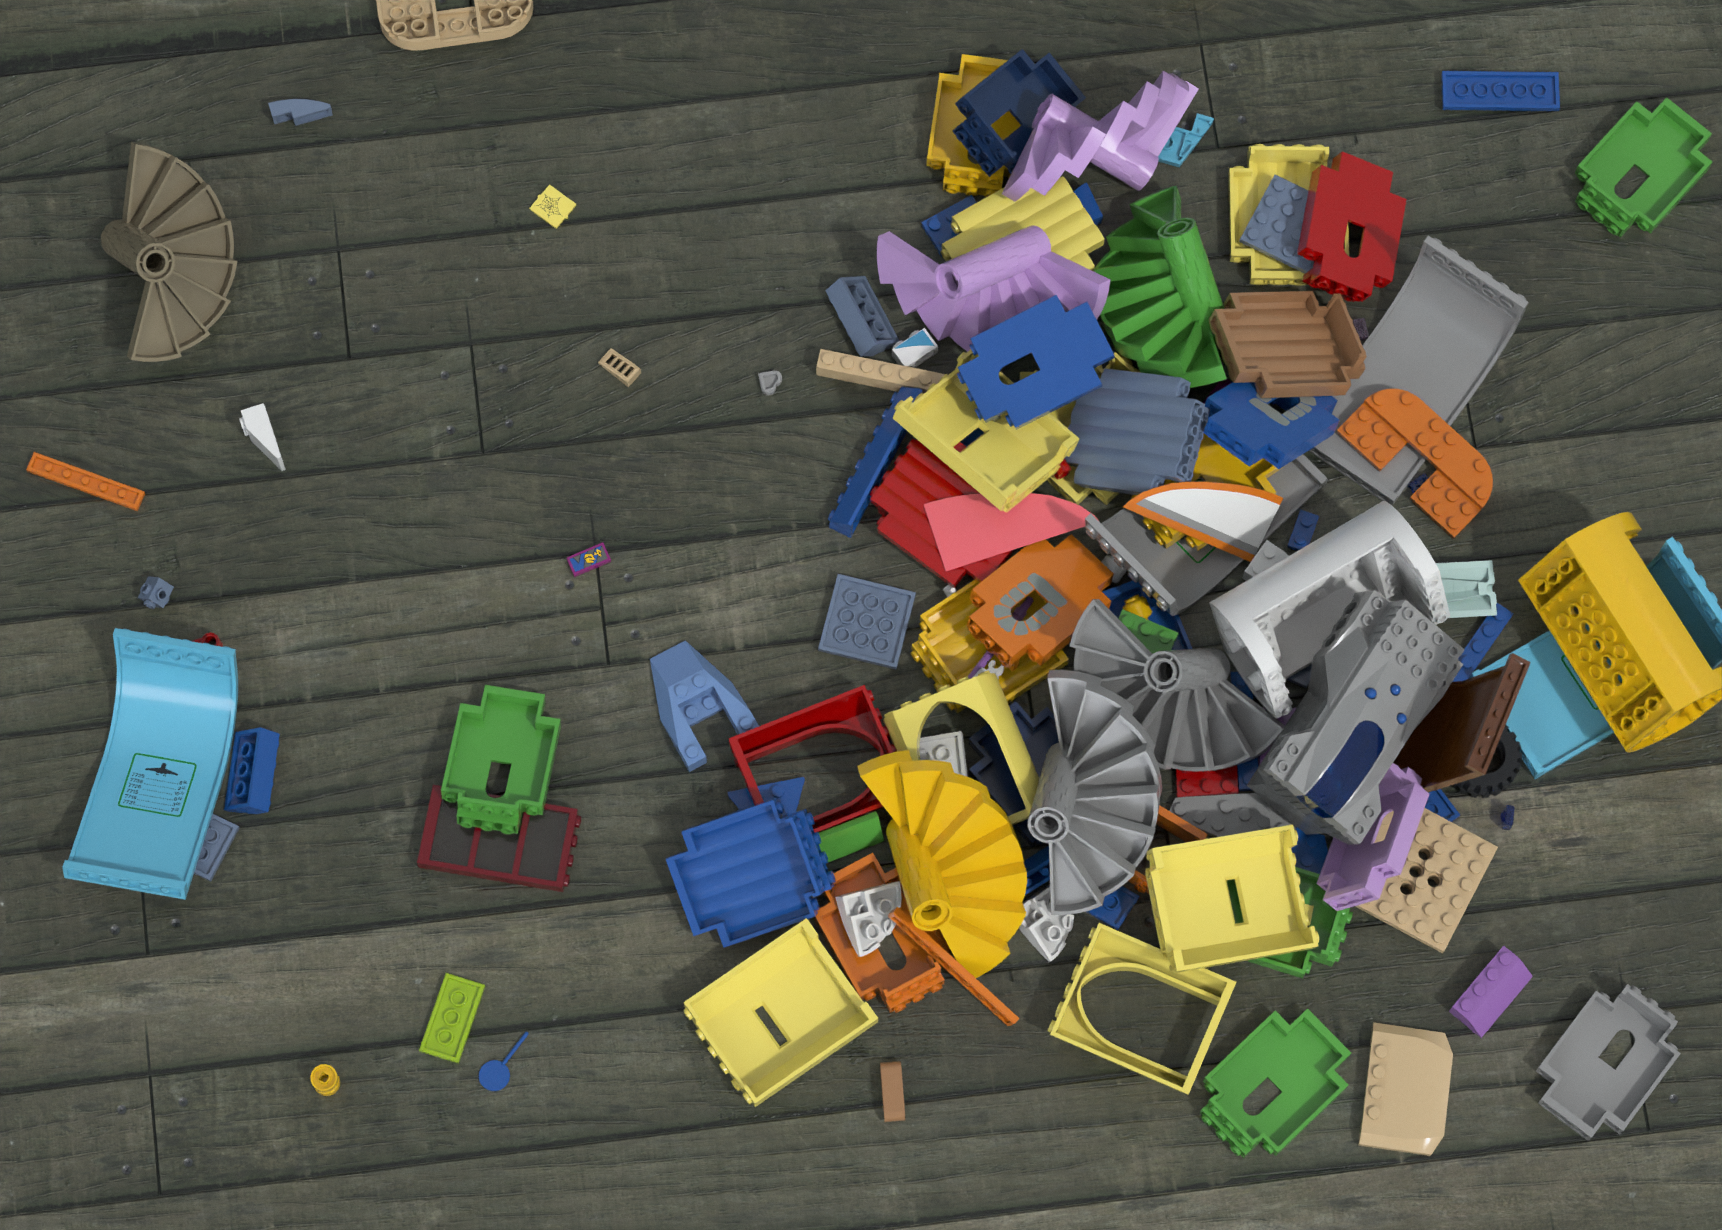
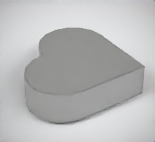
[758,370,782,395]

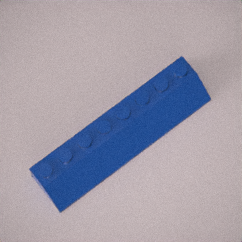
[828,387,923,538]

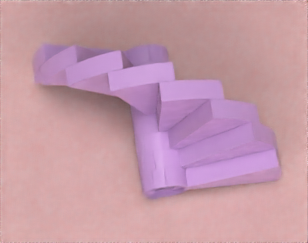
[1002,71,1199,202]
[877,225,1110,354]

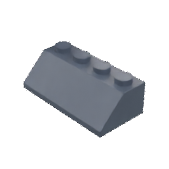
[825,276,899,357]

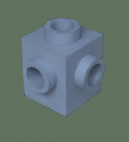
[138,576,174,609]

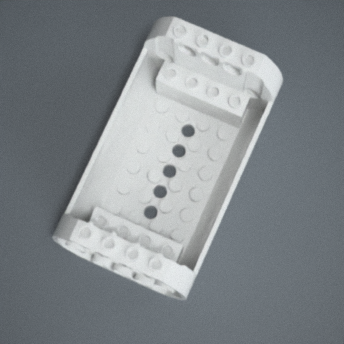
[1209,501,1451,719]

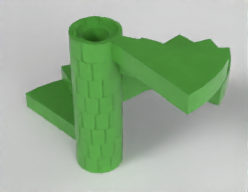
[1094,185,1227,388]

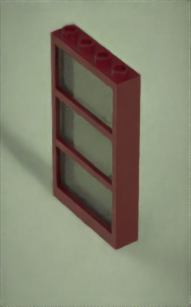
[417,785,582,892]

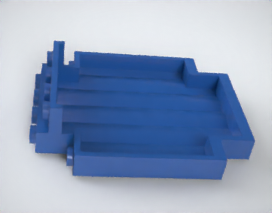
[666,798,836,948]

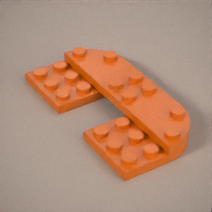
[1336,389,1493,539]

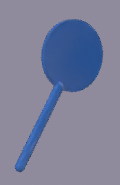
[479,1032,529,1091]

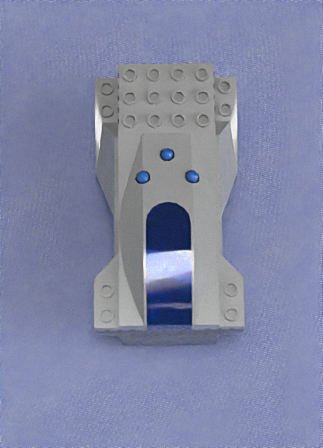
[1247,590,1465,845]

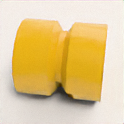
[310,1064,340,1096]

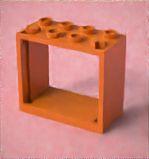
[1126,805,1208,894]

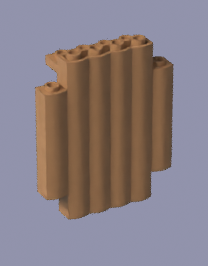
[1209,291,1367,398]

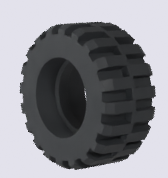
[1452,725,1522,798]

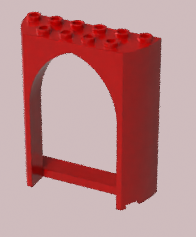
[729,685,897,833]

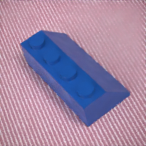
[224,727,280,814]

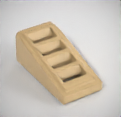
[598,348,641,387]

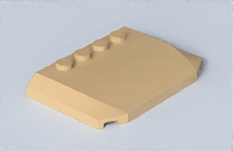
[1358,1022,1453,1156]

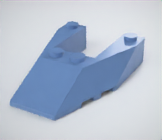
[650,641,759,772]

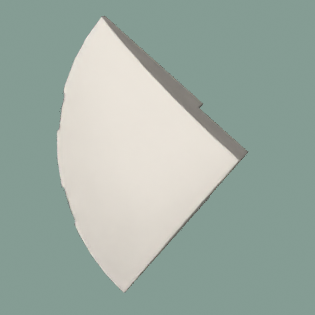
[835,881,901,957]
[1019,884,1074,962]

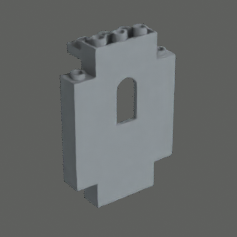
[1536,984,1681,1141]

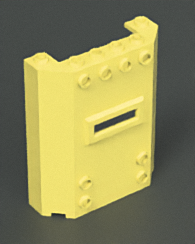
[893,350,1080,512]
[1145,825,1319,974]
[683,918,878,1107]

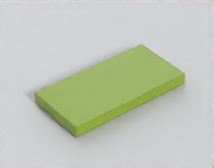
[419,973,485,1064]

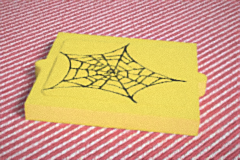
[529,185,576,229]

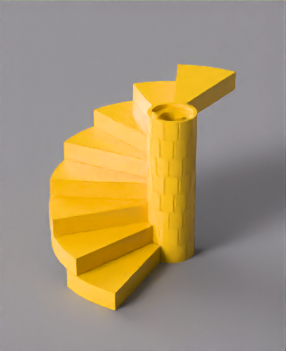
[857,750,1027,978]

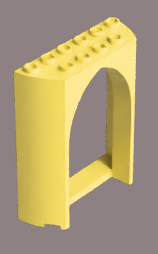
[883,670,1039,825]
[1048,923,1236,1095]

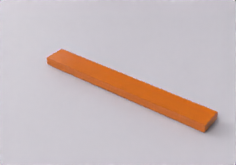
[888,907,1019,1026]

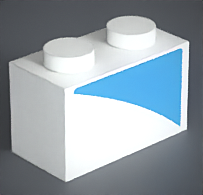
[892,328,938,368]

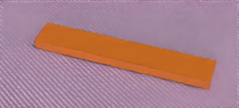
[26,452,145,511]

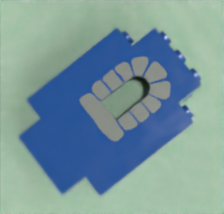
[1203,382,1339,469]

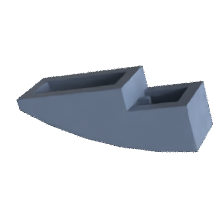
[268,99,333,126]

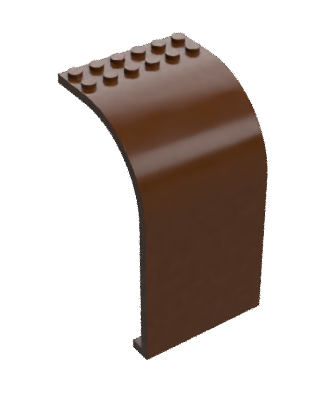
[1393,653,1531,792]

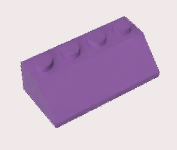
[1449,946,1533,1038]

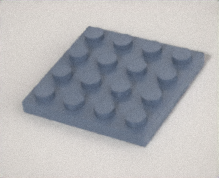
[1239,175,1314,274]
[818,574,916,670]

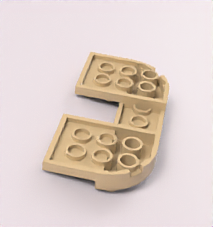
[376,0,533,51]

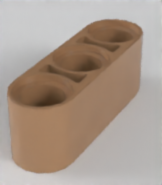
[880,1061,905,1122]

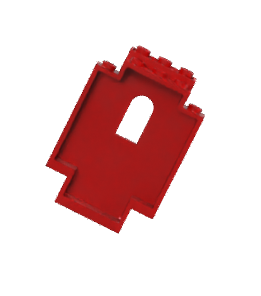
[1297,151,1407,302]

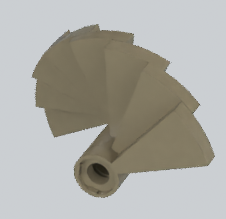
[101,142,237,362]

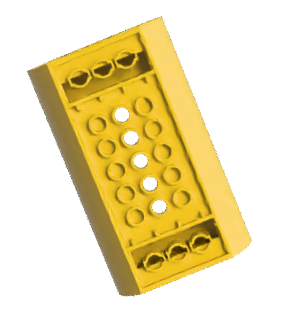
[1518,512,1722,753]

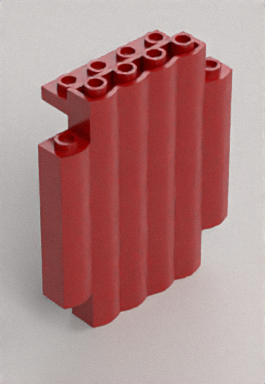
[870,439,1015,588]

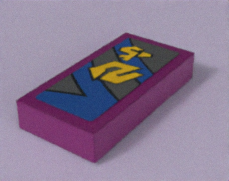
[566,542,611,577]

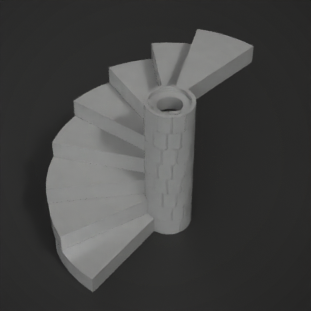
[1070,599,1285,772]
[1028,670,1162,915]

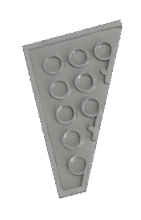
[1169,793,1297,838]

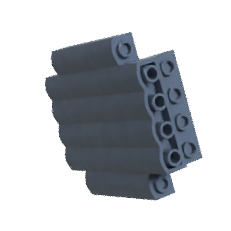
[1065,368,1210,495]

